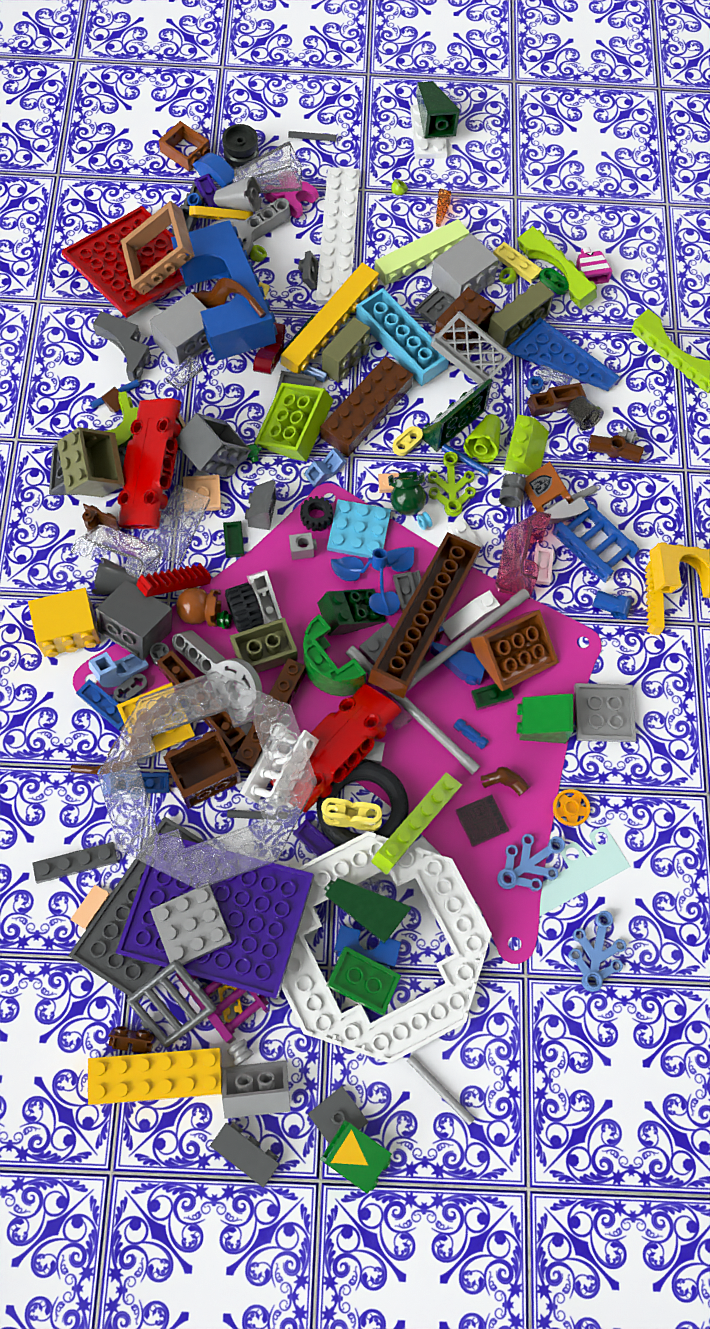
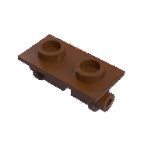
[108,1026,155,1054]

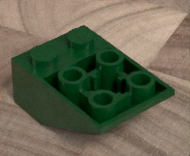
[317,589,386,636]

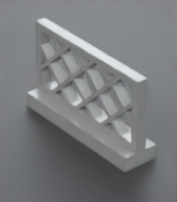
[430,311,513,385]

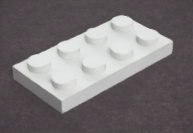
[410,105,447,159]

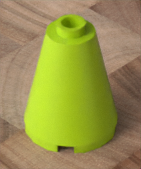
[463,414,501,463]

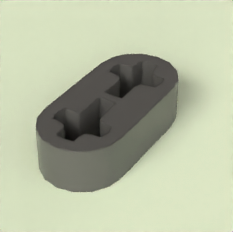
[114,674,148,704]

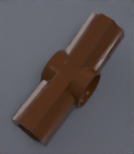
[588,435,644,463]

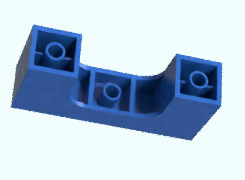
[171,220,278,361]

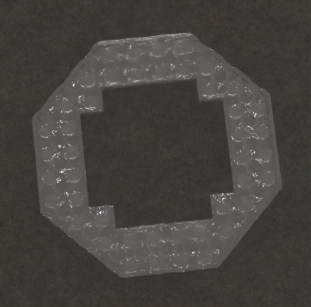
[97,671,317,890]

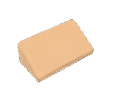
[70,885,110,930]

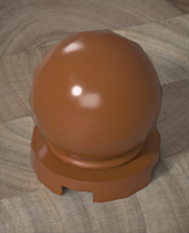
[176,587,222,627]

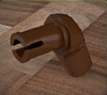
[481,766,530,796]

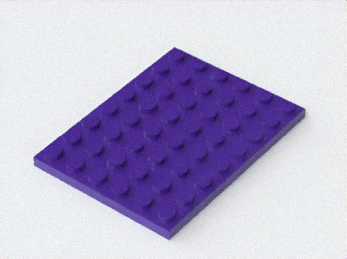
[116,833,315,999]

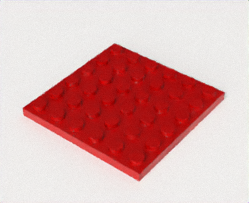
[61,206,185,318]

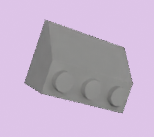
[222,1060,290,1119]

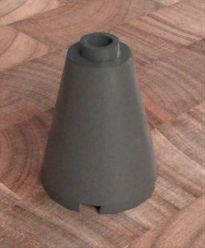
[92,557,140,595]

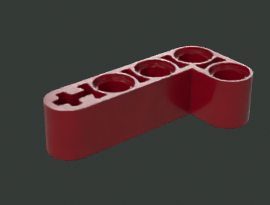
[253,323,286,375]

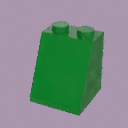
[516,694,573,744]

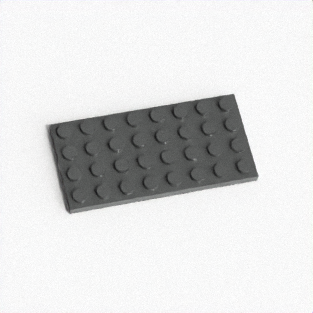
[68,816,215,1002]

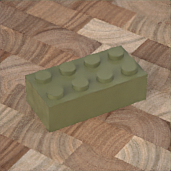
[487,281,554,349]

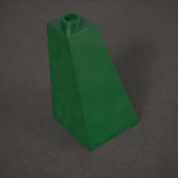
[416,81,460,139]
[324,878,411,944]

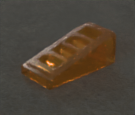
[436,188,451,227]

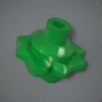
[247,444,262,463]

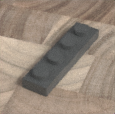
[32,842,118,884]

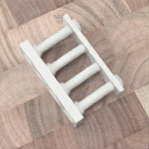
[240,724,319,811]

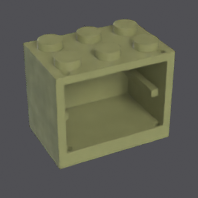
[57,427,125,497]

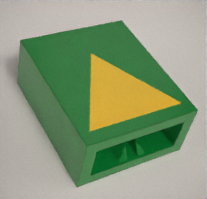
[320,1120,392,1194]

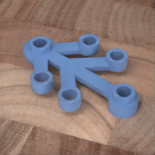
[497,834,565,892]
[568,911,627,992]

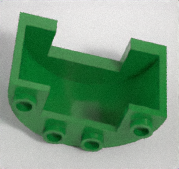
[303,614,366,696]

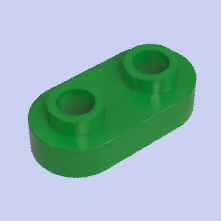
[539,268,569,295]

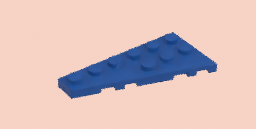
[507,317,620,391]

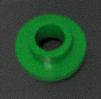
[216,610,232,629]

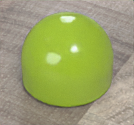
[391,179,408,195]
[250,245,267,262]
[499,267,517,285]

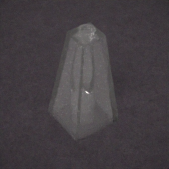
[233,141,302,193]

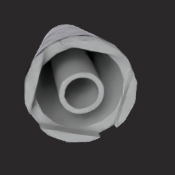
[214,177,262,212]

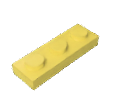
[493,242,542,284]

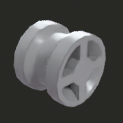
[227,1039,254,1066]

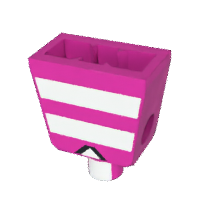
[576,247,612,284]

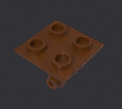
[82,504,122,537]

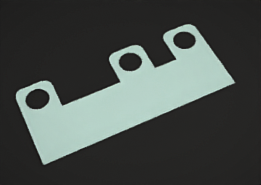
[539,827,630,917]

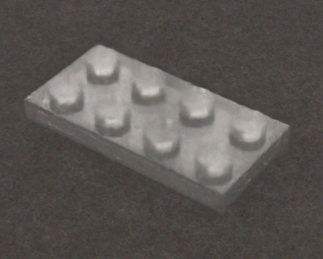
[145,484,210,565]

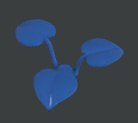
[331,547,414,616]

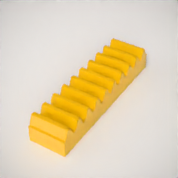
[645,561,665,635]

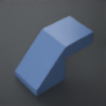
[304,448,347,487]

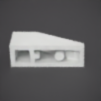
[247,570,282,624]
[442,590,500,641]

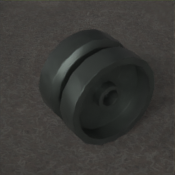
[222,124,259,168]

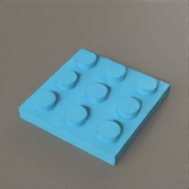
[327,499,391,558]

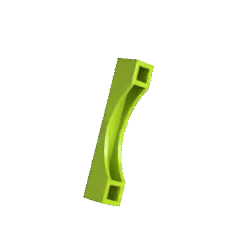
[517,226,597,309]
[631,309,710,393]
[371,772,462,875]

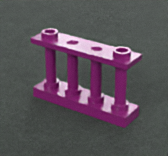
[175,973,270,1045]

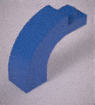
[192,153,238,188]

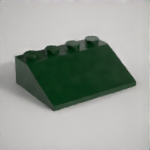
[422,379,492,452]

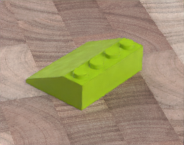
[254,383,334,462]

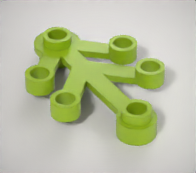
[428,451,476,517]

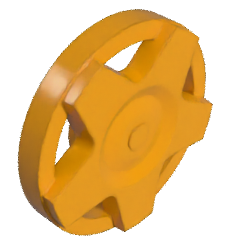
[553,789,590,827]

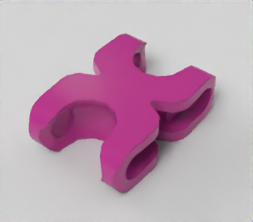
[263,170,319,218]

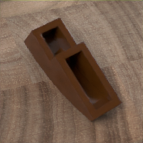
[527,383,586,417]

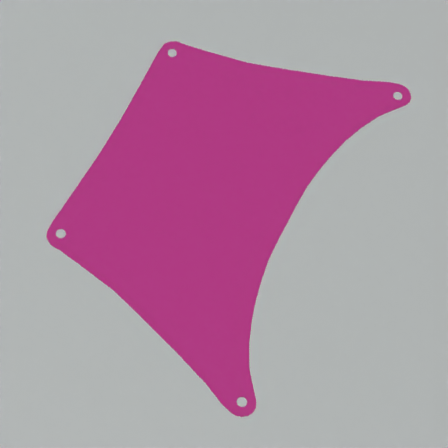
[73,483,601,964]

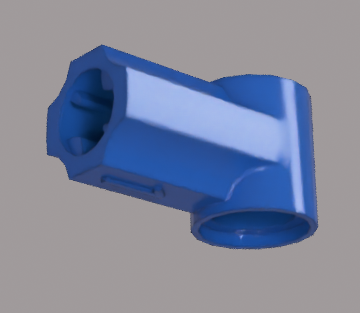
[592,590,633,620]

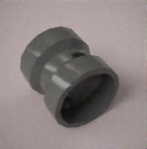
[150,642,170,666]

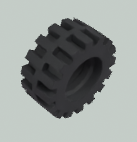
[300,496,333,531]

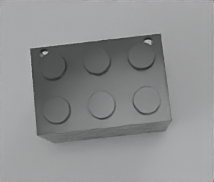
[175,413,251,477]
[96,580,172,660]

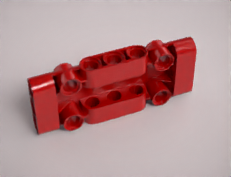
[117,398,182,529]
[270,683,402,813]

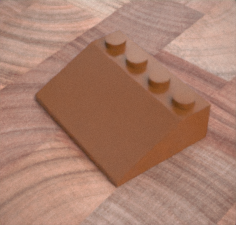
[470,609,559,691]

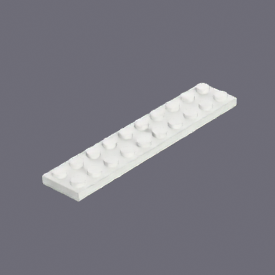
[316,167,360,305]

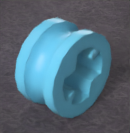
[416,512,433,530]

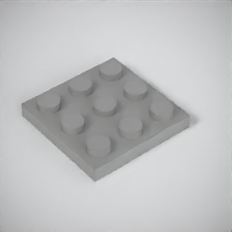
[574,683,636,742]
[150,883,233,966]

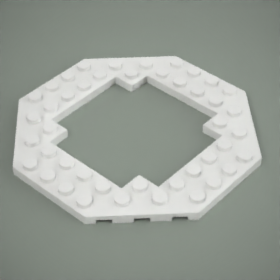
[281,831,492,1063]

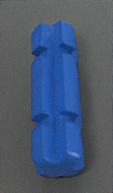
[454,719,489,749]

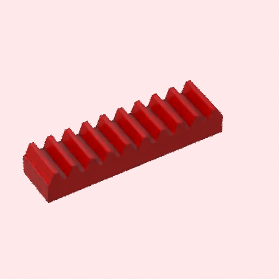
[136,563,212,597]

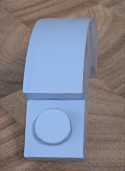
[89,652,149,687]

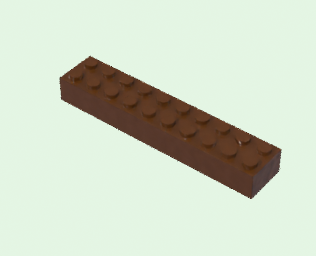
[368,532,481,699]

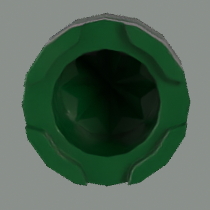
[388,471,426,516]

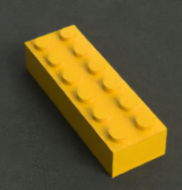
[88,1048,222,1105]

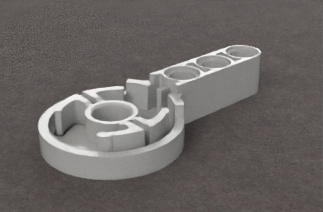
[209,198,291,255]
[172,630,262,718]

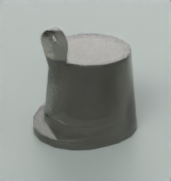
[567,396,604,431]

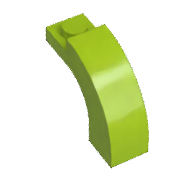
[107,391,138,448]

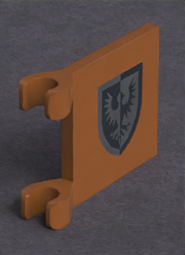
[525,461,574,515]

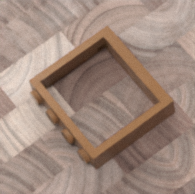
[121,201,195,295]

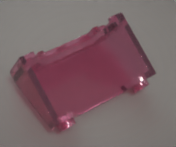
[495,512,551,599]

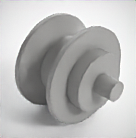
[618,426,639,444]

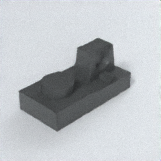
[298,251,318,290]

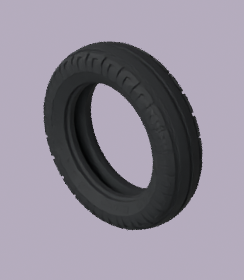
[316,761,409,846]

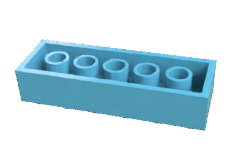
[356,288,449,386]

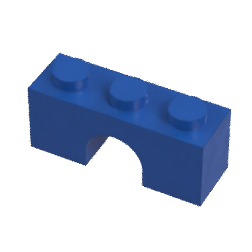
[334,925,401,969]

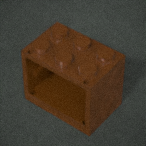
[434,287,496,356]
[163,730,242,809]

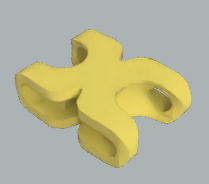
[322,798,382,831]

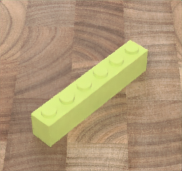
[374,219,470,285]

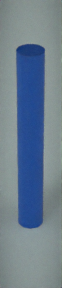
[90,379,140,409]
[441,443,490,476]

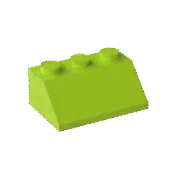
[503,414,549,476]

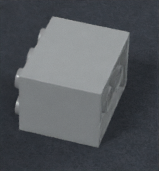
[431,234,499,300]
[150,293,210,368]

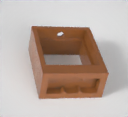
[158,121,210,171]

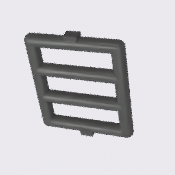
[127,960,216,1047]

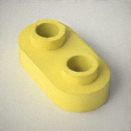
[392,426,423,456]

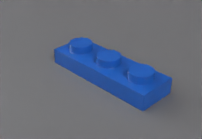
[76,679,125,731]

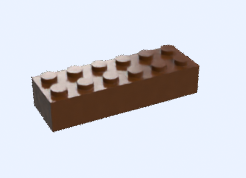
[320,356,414,457]

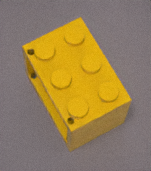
[28,587,101,657]

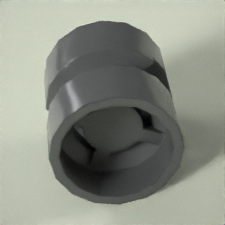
[499,474,526,508]

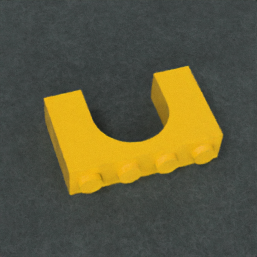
[649,542,710,598]

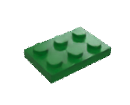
[326,946,401,1015]

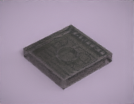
[455,795,509,847]

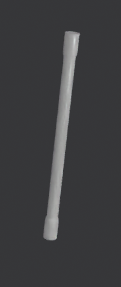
[408,588,530,690]
[345,645,480,775]

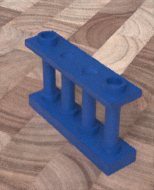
[553,500,639,583]

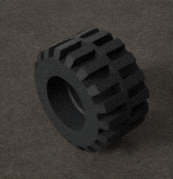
[225,582,264,632]

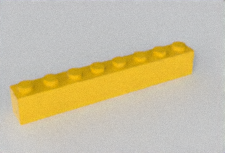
[280,262,379,374]

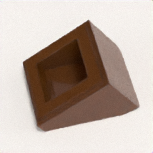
[101,387,121,412]

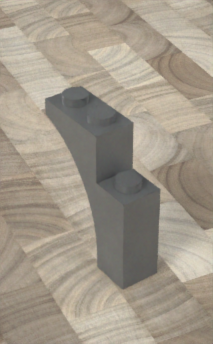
[93,311,151,382]

